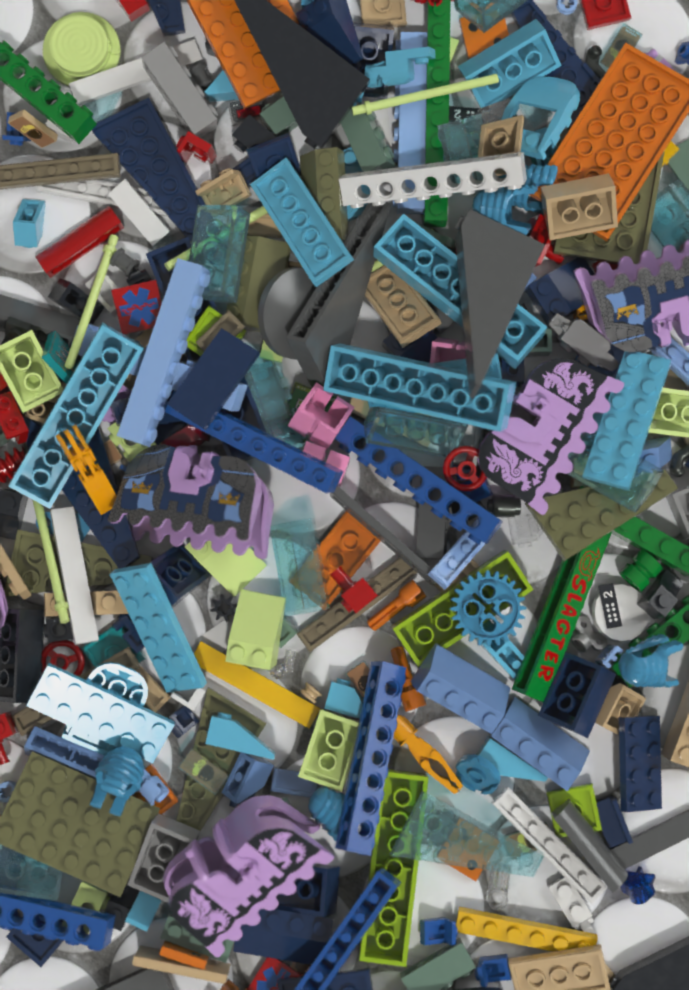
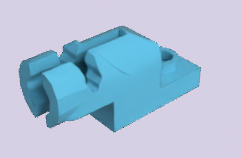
[365,47,436,88]

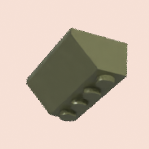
[300,147,348,243]
[226,236,291,332]

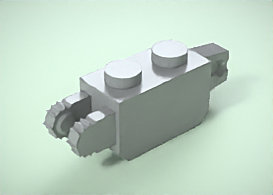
[547,313,619,371]

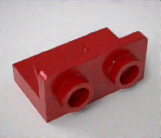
[176,131,217,163]
[0,391,29,445]

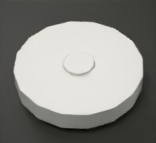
[591,584,649,642]

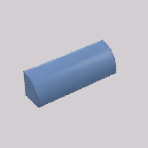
[24,726,105,780]

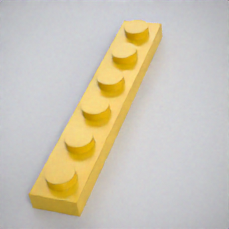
[456,907,598,952]

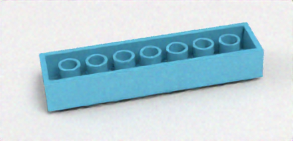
[373,213,547,369]
[8,322,144,509]
[323,343,516,432]

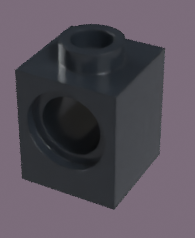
[43,618,73,642]

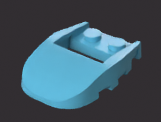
[501,77,580,160]
[61,662,148,756]

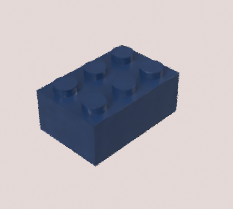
[538,652,616,738]

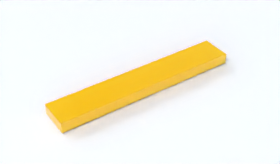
[194,641,321,729]

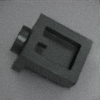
[0,316,31,345]

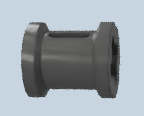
[189,63,214,93]
[110,248,140,278]

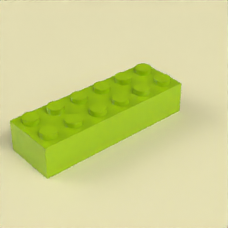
[390,550,534,667]

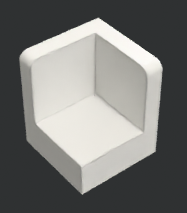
[170,687,207,711]

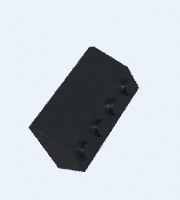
[0,609,44,703]

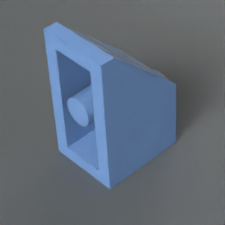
[636,436,672,473]
[222,752,274,804]

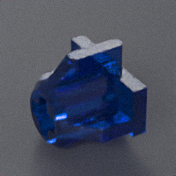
[620,866,656,904]

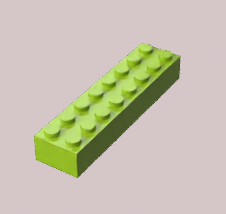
[359,769,429,967]

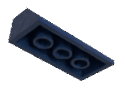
[233,909,333,965]

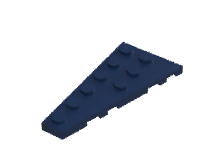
[62,426,140,569]

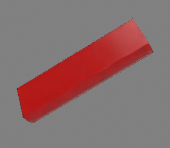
[35,205,124,278]

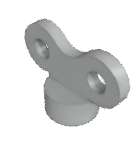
[572,616,607,652]

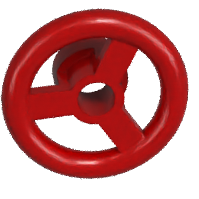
[443,446,487,491]
[41,640,85,676]

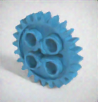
[449,570,526,647]

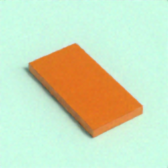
[290,511,380,610]

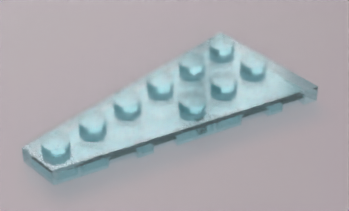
[389,791,544,877]

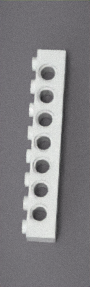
[339,152,527,208]

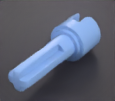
[139,769,169,806]

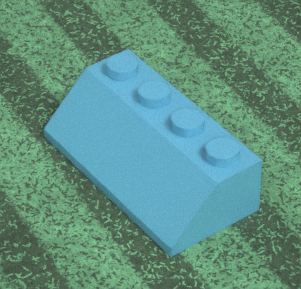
[458,19,562,113]

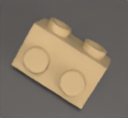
[195,168,252,217]

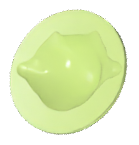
[43,12,121,87]

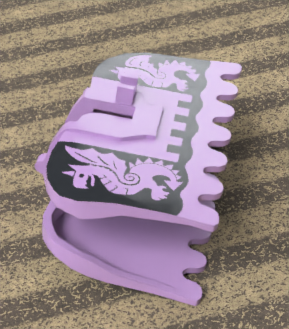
[477,358,624,515]
[163,795,334,957]

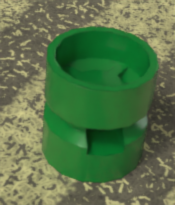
[619,549,663,593]

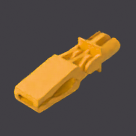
[55,425,117,515]
[393,714,463,794]

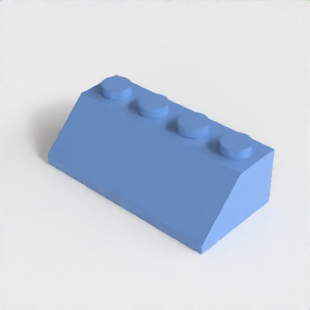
[410,643,510,734]
[489,697,590,791]

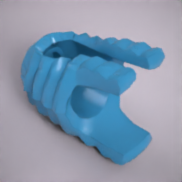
[498,164,558,215]
[472,183,538,235]
[618,634,684,688]
[89,747,145,817]
[308,786,365,841]

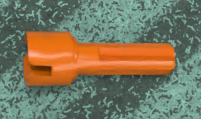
[367,579,427,631]
[390,646,427,712]

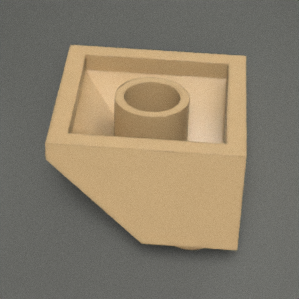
[478,115,524,176]
[595,683,646,735]

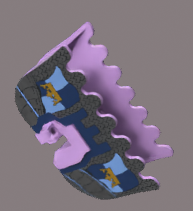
[574,239,689,352]
[108,445,274,559]

